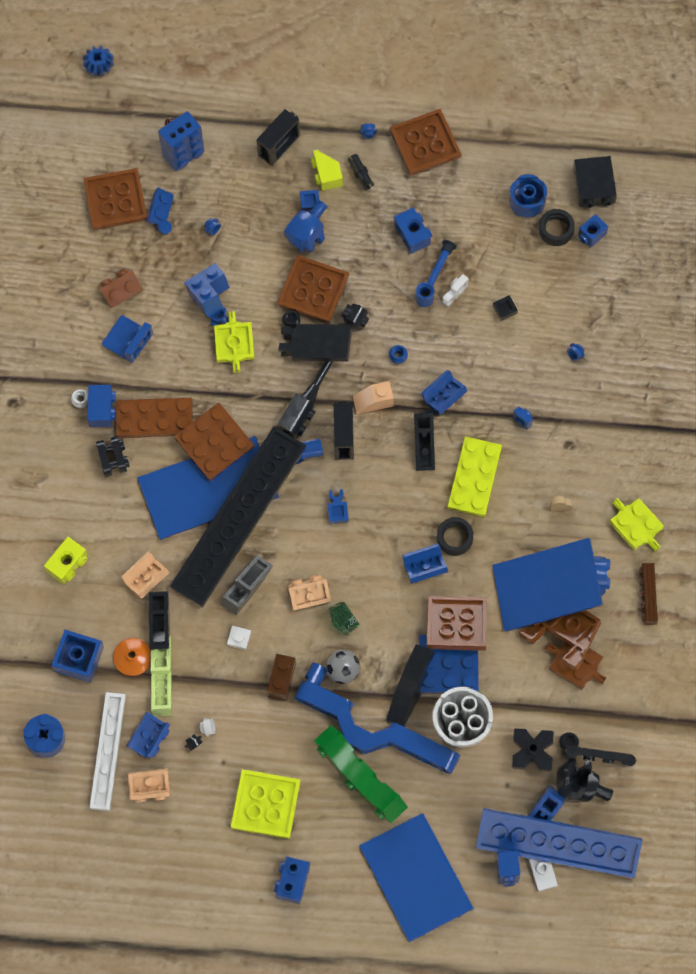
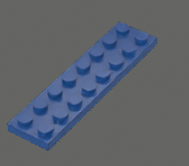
[476,808,643,878]

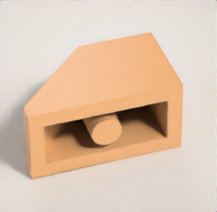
[353,381,394,414]

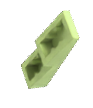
[151,636,172,717]

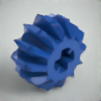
[83,45,114,77]

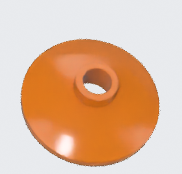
[113,638,151,676]

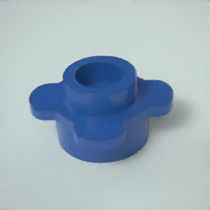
[211,307,229,326]

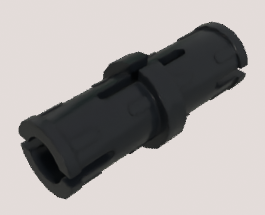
[348,154,374,190]

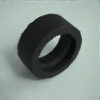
[539,209,575,246]
[437,517,474,556]

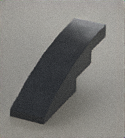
[386,644,435,727]

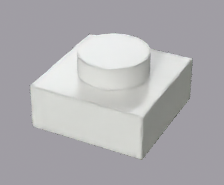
[227,626,251,650]

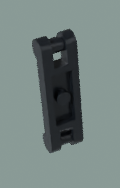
[562,746,636,766]

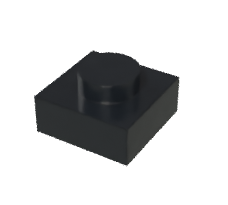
[493,295,518,321]

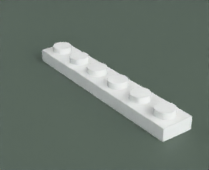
[90,692,126,811]

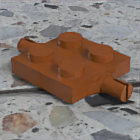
[545,643,607,690]

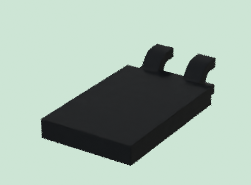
[278,324,353,362]

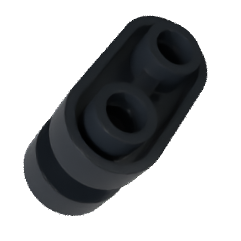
[96,436,130,477]

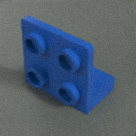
[102,315,153,364]

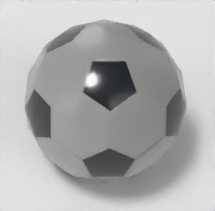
[325,649,361,684]

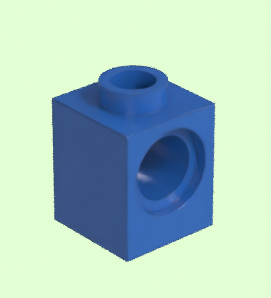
[578,214,608,247]

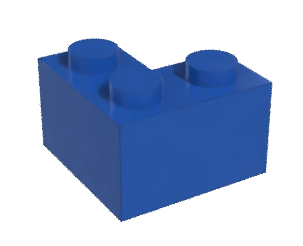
[184,263,230,318]

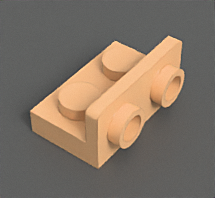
[287,574,331,610]

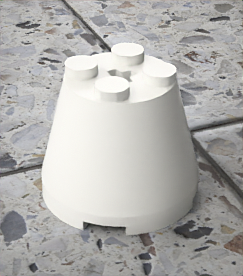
[433,687,493,747]

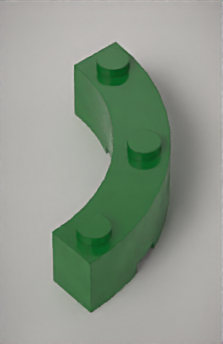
[314,725,408,824]

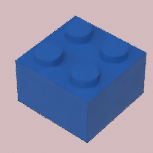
[51,630,104,683]

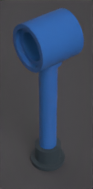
[415,240,456,307]

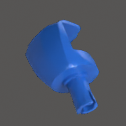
[284,200,328,252]

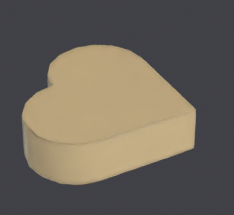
[550,496,573,512]

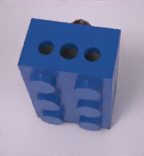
[158,111,205,172]

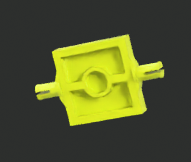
[214,311,255,373]
[609,498,664,552]

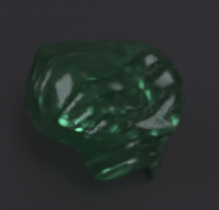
[329,602,360,636]

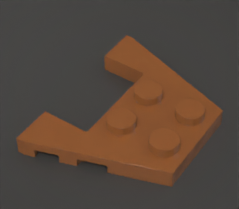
[519,610,601,671]

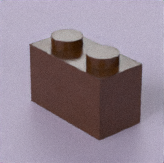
[267,654,296,701]

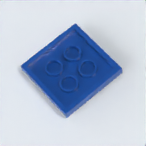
[419,635,479,694]

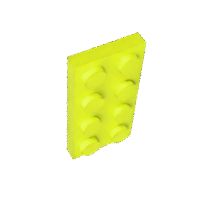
[448,437,502,518]

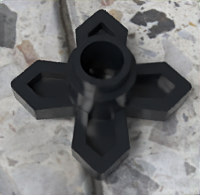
[512,728,554,771]

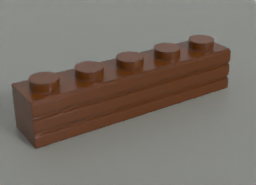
[639,563,658,625]

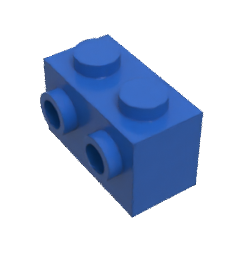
[88,385,116,427]
[274,856,310,904]

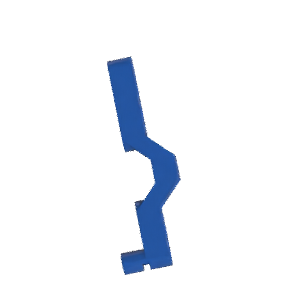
[294,663,460,774]

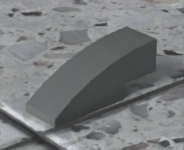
[221,555,273,616]

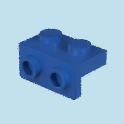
[421,370,468,415]
[402,544,448,584]
[126,712,170,759]

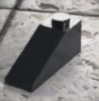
[413,410,435,471]

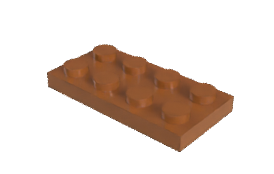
[116,397,193,438]

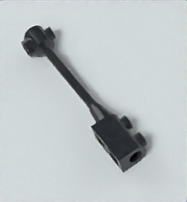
[276,304,370,438]

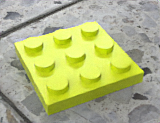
[231,769,301,839]

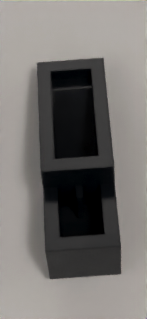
[148,591,170,650]

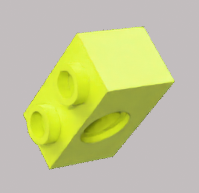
[44,537,88,585]

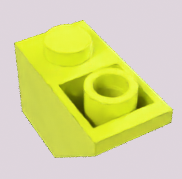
[311,150,343,191]

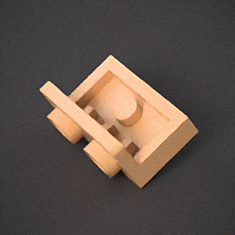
[121,552,169,599]
[128,768,170,802]

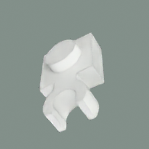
[442,274,469,307]

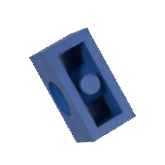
[394,207,432,254]
[496,851,520,887]

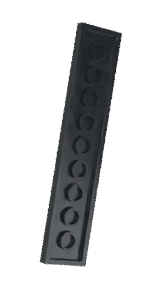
[170,426,307,607]

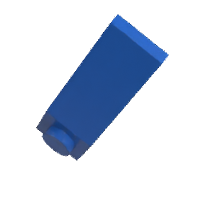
[527,785,565,821]

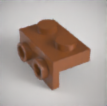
[98,268,143,308]

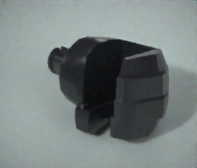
[556,758,613,802]

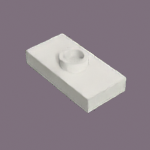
[528,858,558,892]

